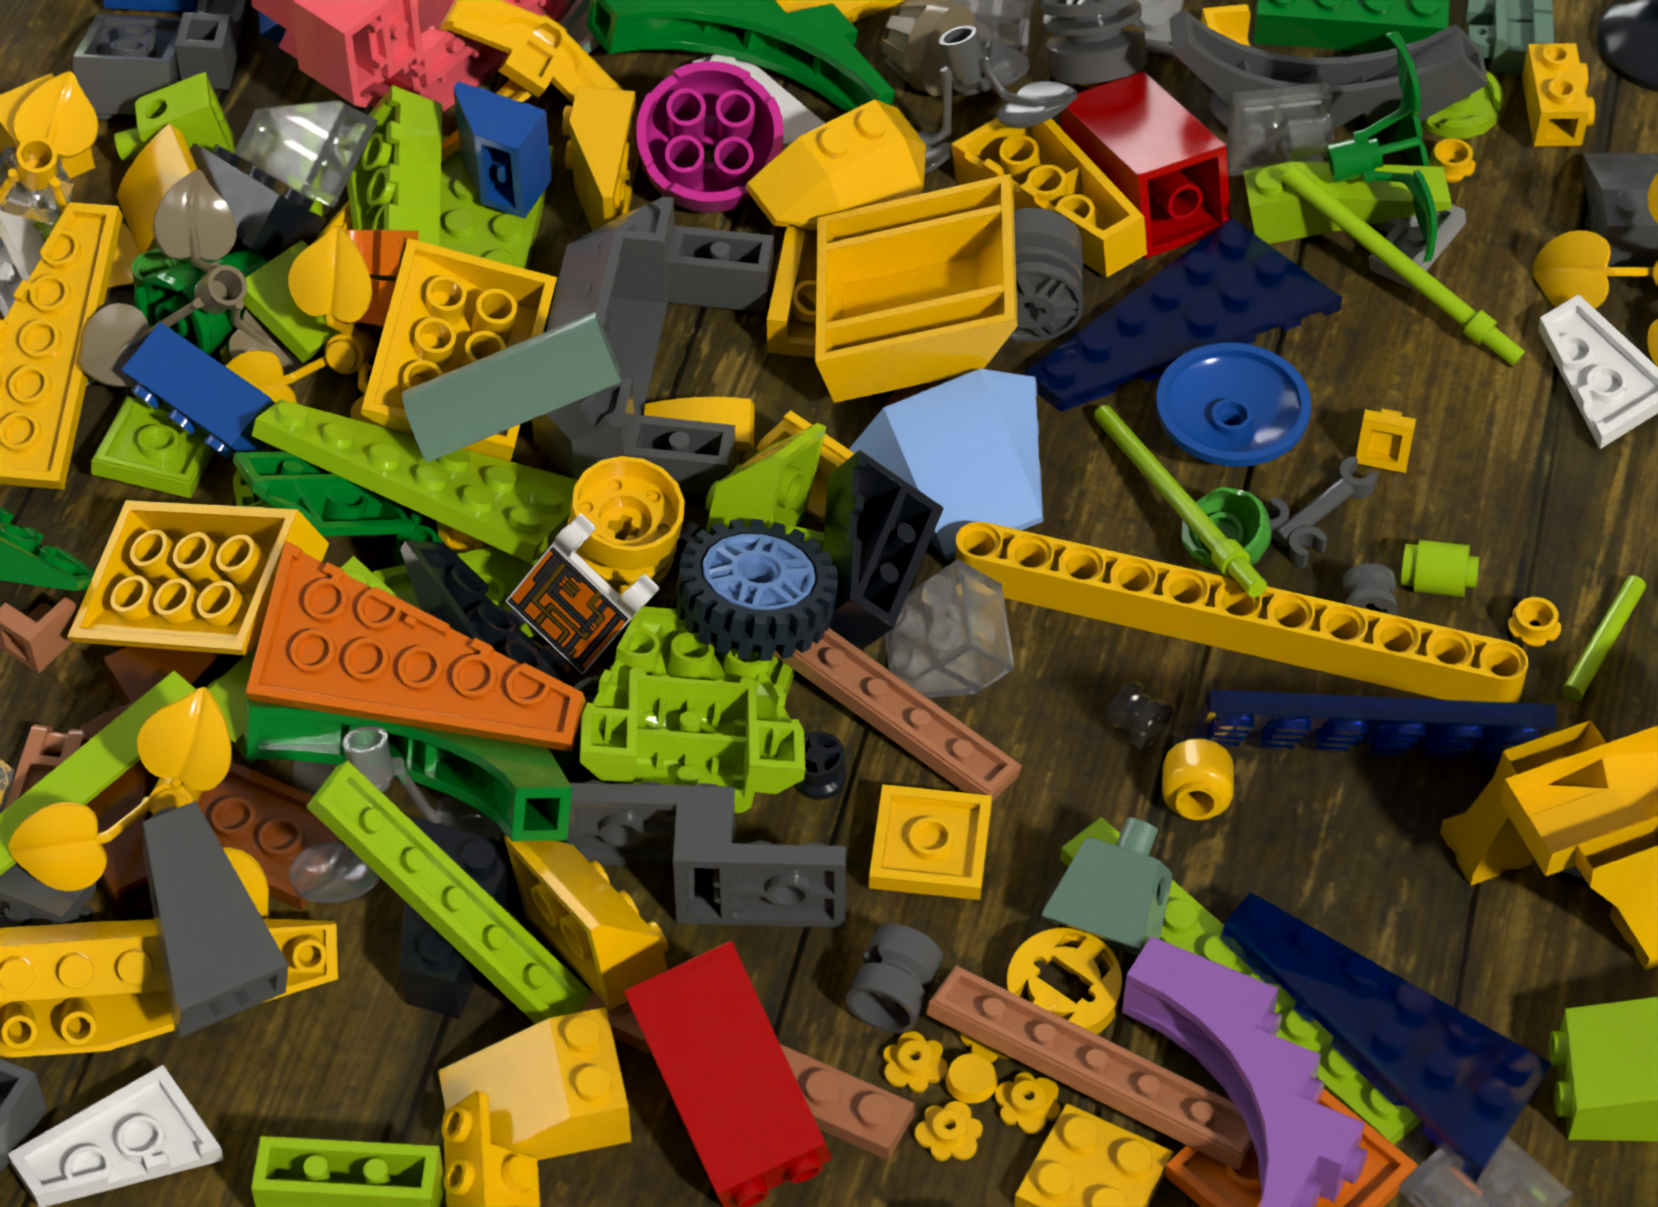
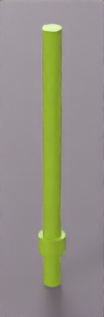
[1280,164,1526,367]
[1094,405,1267,597]

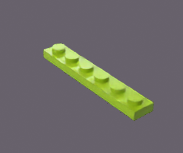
[306,760,592,1024]

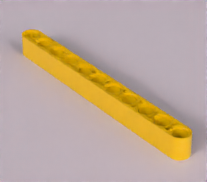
[954,521,1528,712]

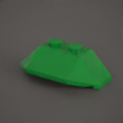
[233,452,425,537]

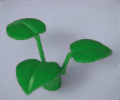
[1326,31,1437,263]

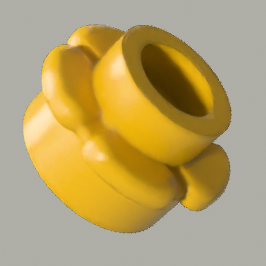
[1429,138,1476,183]
[1508,597,1561,647]

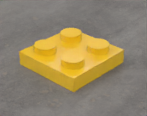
[869,784,992,900]
[1014,1103,1173,1207]

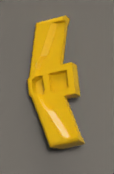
[439,0,623,104]

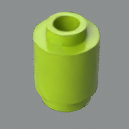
[1401,540,1480,598]

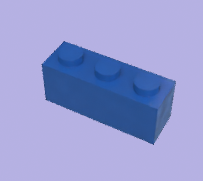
[122,322,275,461]

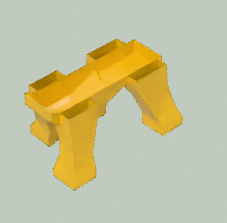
[1440,720,1658,971]

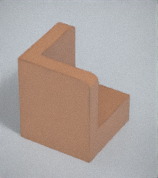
[0,597,78,674]

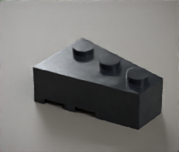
[400,816,518,1019]

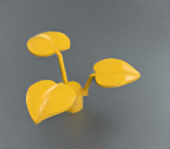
[0,71,140,288]
[1533,173,1658,367]
[225,226,386,428]
[8,687,270,919]

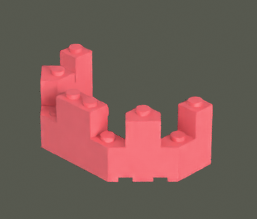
[251,0,570,113]

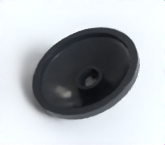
[1596,0,1658,92]

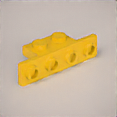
[442,1090,540,1207]

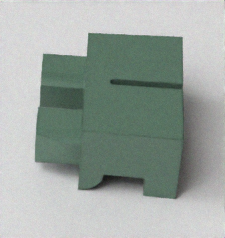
[1464,0,1554,75]

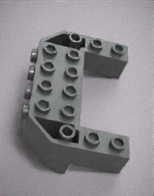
[526,197,774,502]

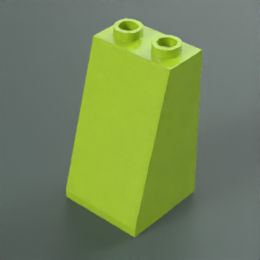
[1549,997,1658,1142]

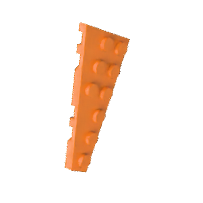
[246,540,585,752]

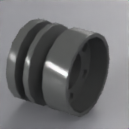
[1040,0,1148,84]
[1009,208,1084,342]

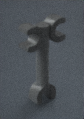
[1268,456,1378,569]

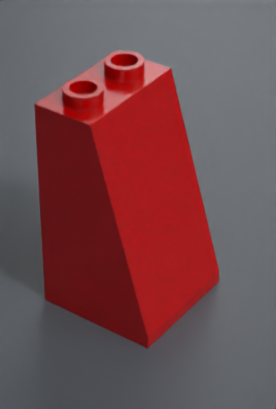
[1059,71,1231,259]
[624,940,833,1207]

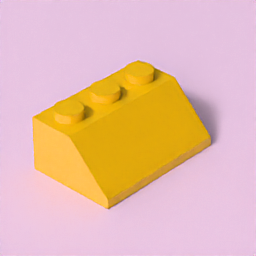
[504,835,669,1010]

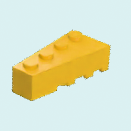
[951,117,1147,278]

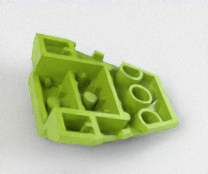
[579,606,805,813]

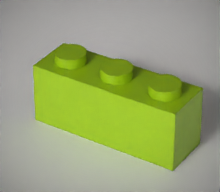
[251,1136,444,1207]

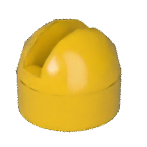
[792,280,817,324]

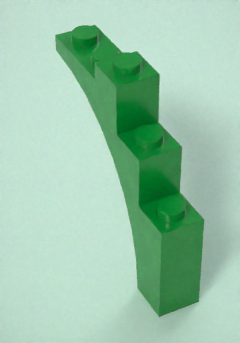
[585,0,895,113]
[243,699,572,841]

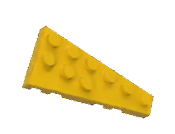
[0,202,123,490]

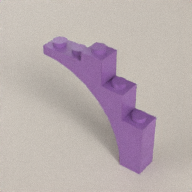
[1122,936,1368,1207]

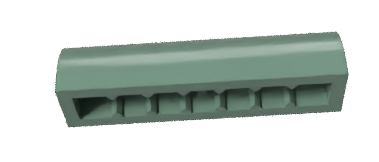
[402,312,621,463]

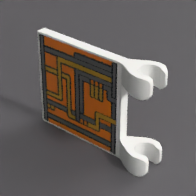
[505,514,659,675]

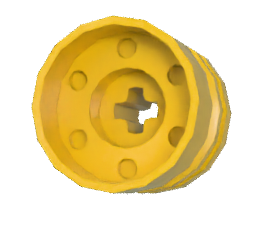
[567,456,685,595]

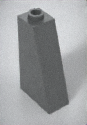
[142,801,288,1038]

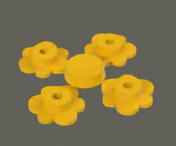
[883,1031,1060,1161]

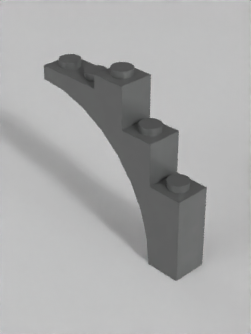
[1169,10,1488,140]

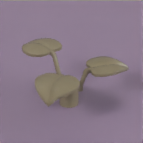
[80,170,315,387]

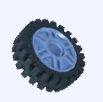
[675,519,838,661]

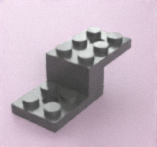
[567,780,846,928]

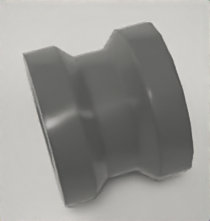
[1342,563,1398,616]

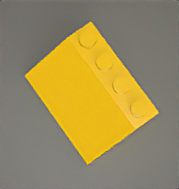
[360,238,557,462]
[67,500,329,655]

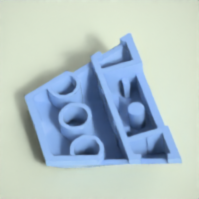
[849,369,1043,561]

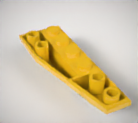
[0,919,338,1059]

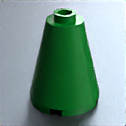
[134,249,270,355]

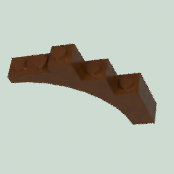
[80,646,244,921]

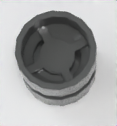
[846,924,943,1033]

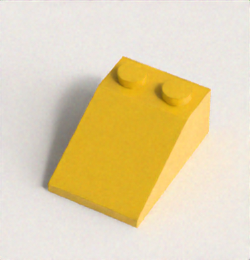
[562,86,639,231]
[438,1007,631,1161]

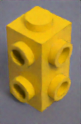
[1522,43,1595,146]

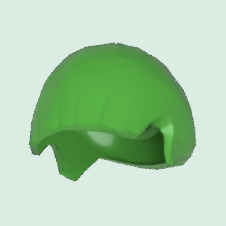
[1181,487,1272,571]

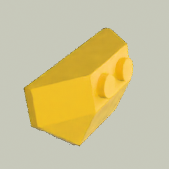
[745,99,926,230]

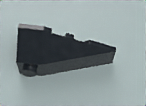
[400,541,580,687]

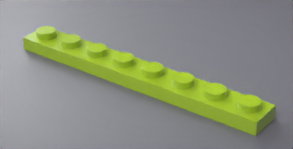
[1060,817,1428,1145]

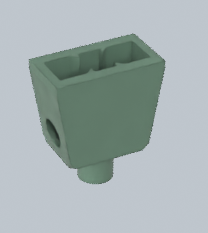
[1042,817,1172,957]

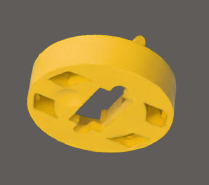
[1007,928,1122,1035]

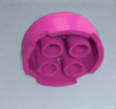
[636,61,784,213]

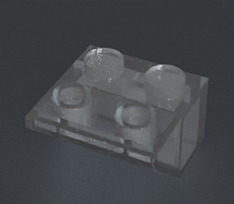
[884,559,1015,698]

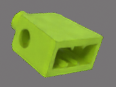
[114,72,235,161]

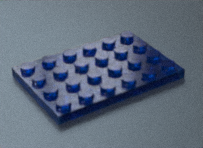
[1194,690,1556,760]

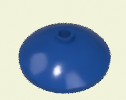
[1156,342,1311,467]

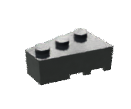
[190,143,327,259]
[823,450,944,651]

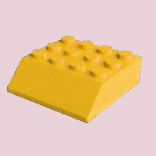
[815,174,1018,403]

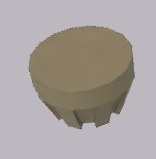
[882,0,976,96]

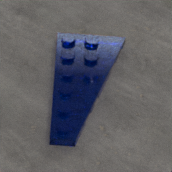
[1025,218,1342,412]
[1219,892,1552,1184]

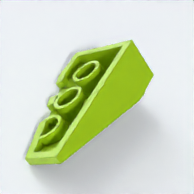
[1243,160,1452,246]

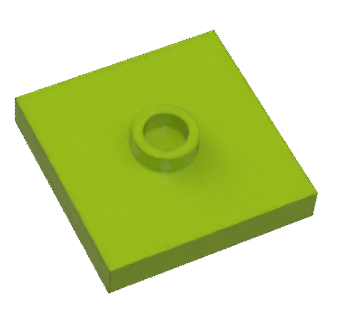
[242,240,360,363]
[91,396,215,498]

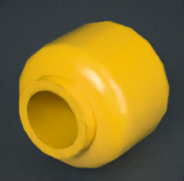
[1162,739,1234,820]

